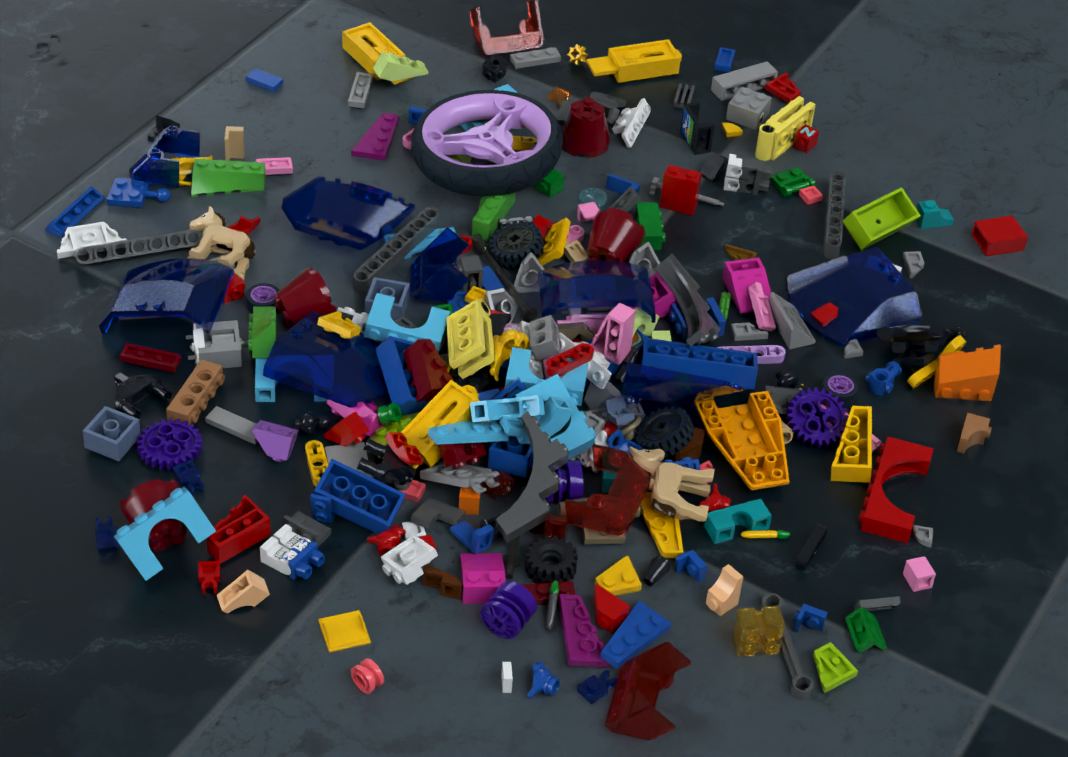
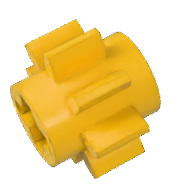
[567,44,588,65]

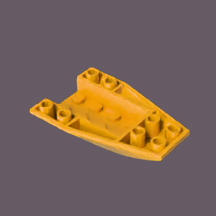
[695,391,790,491]

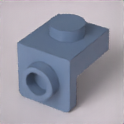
[605,396,635,426]

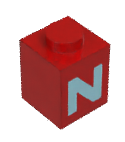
[793,124,819,153]

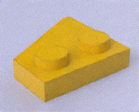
[317,311,361,339]
[595,556,642,596]

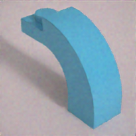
[470,395,545,422]
[499,396,574,444]

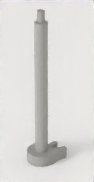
[649,177,724,206]

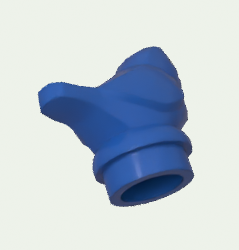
[527,661,560,699]

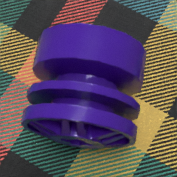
[545,460,583,503]
[480,581,537,639]

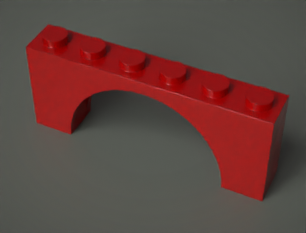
[859,436,934,543]

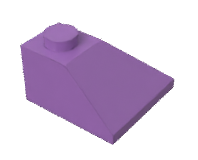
[252,420,299,462]

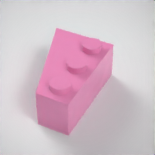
[590,303,636,365]

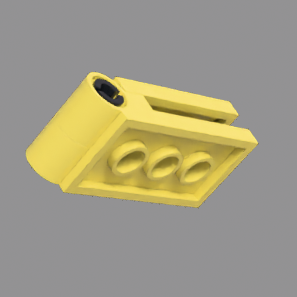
[755,96,816,161]
[446,299,495,379]

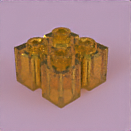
[732,606,785,656]

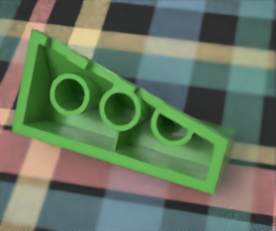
[191,159,266,197]
[472,192,516,241]
[248,306,276,358]

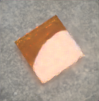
[547,86,570,105]

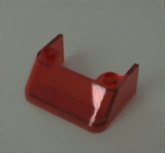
[470,0,544,55]
[565,444,650,536]
[605,641,691,741]

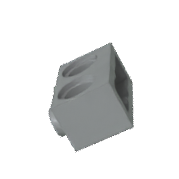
[528,315,559,360]

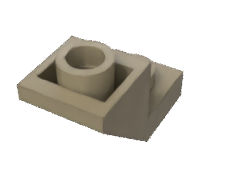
[557,322,597,342]

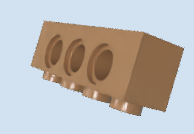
[166,359,225,426]

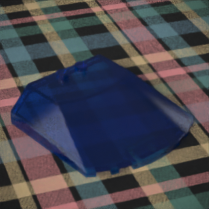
[281,176,415,250]
[787,247,922,347]
[99,258,234,334]
[538,260,656,323]
[263,311,389,408]
[622,363,744,407]

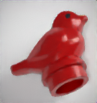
[698,483,731,513]
[367,525,406,556]

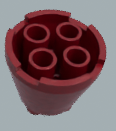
[561,97,610,158]
[587,208,645,269]
[273,266,337,329]
[120,479,187,553]

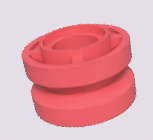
[351,658,384,694]

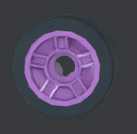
[246,283,280,314]
[821,372,858,408]

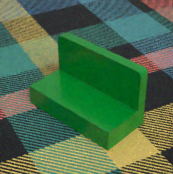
[845,607,887,653]

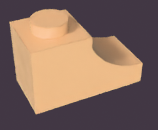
[706,564,743,616]
[217,570,270,614]

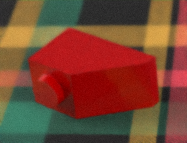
[323,411,370,447]
[593,584,630,634]

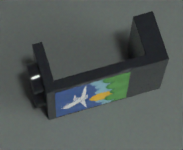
[680,102,715,155]

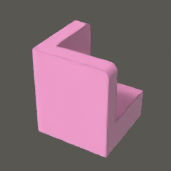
[577,202,600,223]
[903,556,936,592]

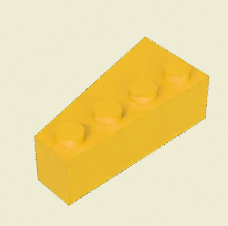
[831,406,872,483]

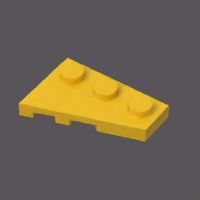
[537,217,571,266]

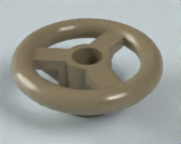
[608,415,642,440]

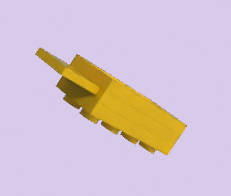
[342,22,415,85]
[586,39,682,83]
[401,380,479,469]

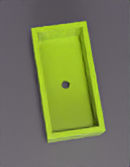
[842,187,921,250]

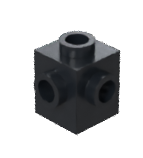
[482,53,509,83]

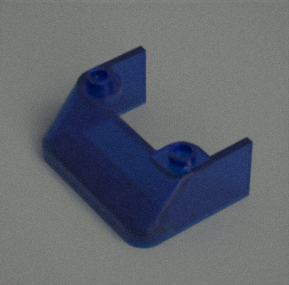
[129,126,200,187]
[410,227,469,301]

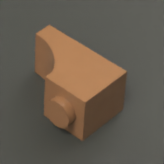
[957,413,992,454]

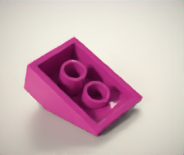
[615,272,680,318]
[460,553,506,604]

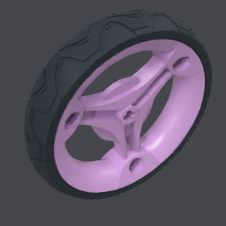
[411,90,563,196]

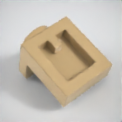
[561,240,589,267]

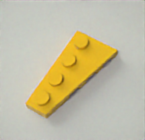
[634,492,684,558]

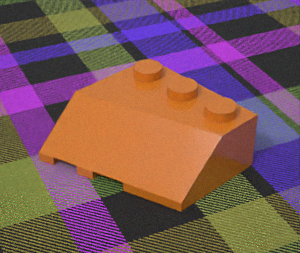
[933,344,1001,401]

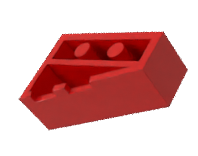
[206,495,271,564]

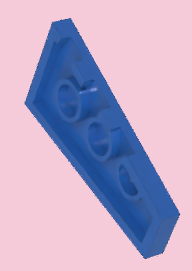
[600,600,672,669]

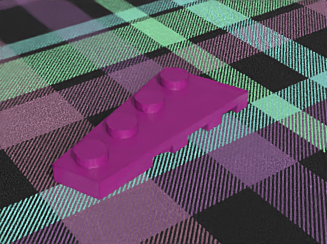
[351,113,399,161]
[558,594,611,668]

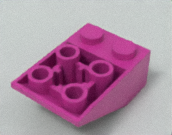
[722,257,771,314]

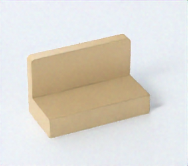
[225,126,245,161]

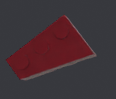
[403,339,453,402]

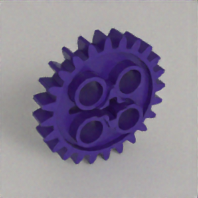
[786,387,849,448]
[137,418,203,471]

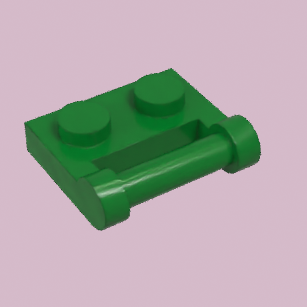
[769,167,816,197]

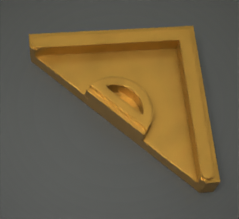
[725,244,757,261]

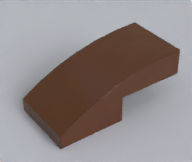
[422,565,463,600]

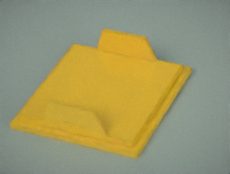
[318,610,371,653]

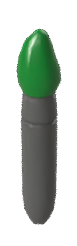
[545,580,559,631]

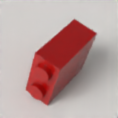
[660,165,702,216]
[971,215,1028,257]

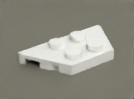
[57,222,127,259]

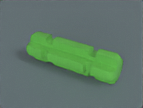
[719,292,731,320]

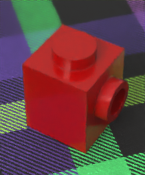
[215,272,245,304]

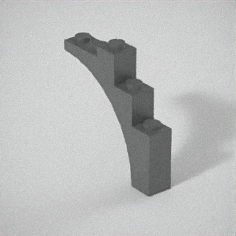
[655,253,721,347]
[496,412,569,543]

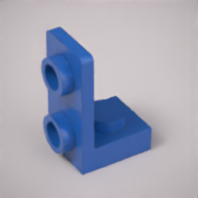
[606,174,640,194]
[310,494,335,523]
[450,520,494,554]

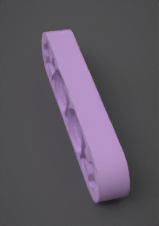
[717,345,786,364]

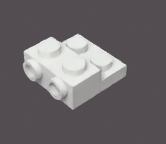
[381,534,438,585]

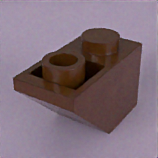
[672,427,706,462]

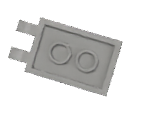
[325,442,373,478]
[420,462,500,494]

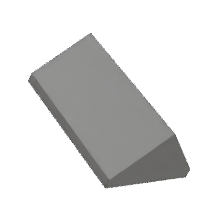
[769,292,816,350]

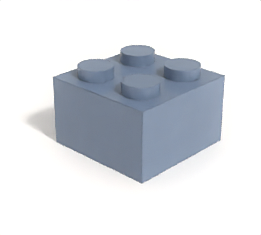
[365,277,410,321]
[83,406,141,461]

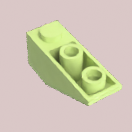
[373,52,429,81]

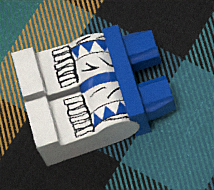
[260,524,325,580]

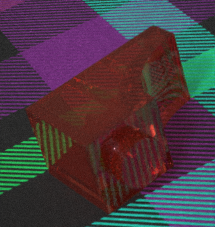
[544,514,569,540]

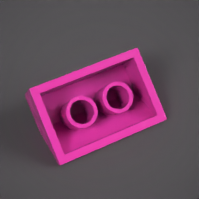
[326,384,386,438]

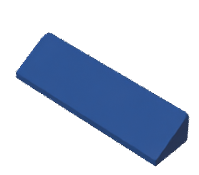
[45,186,105,238]

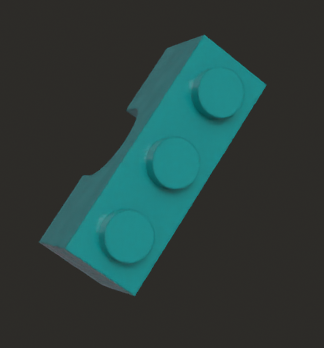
[704,499,772,544]

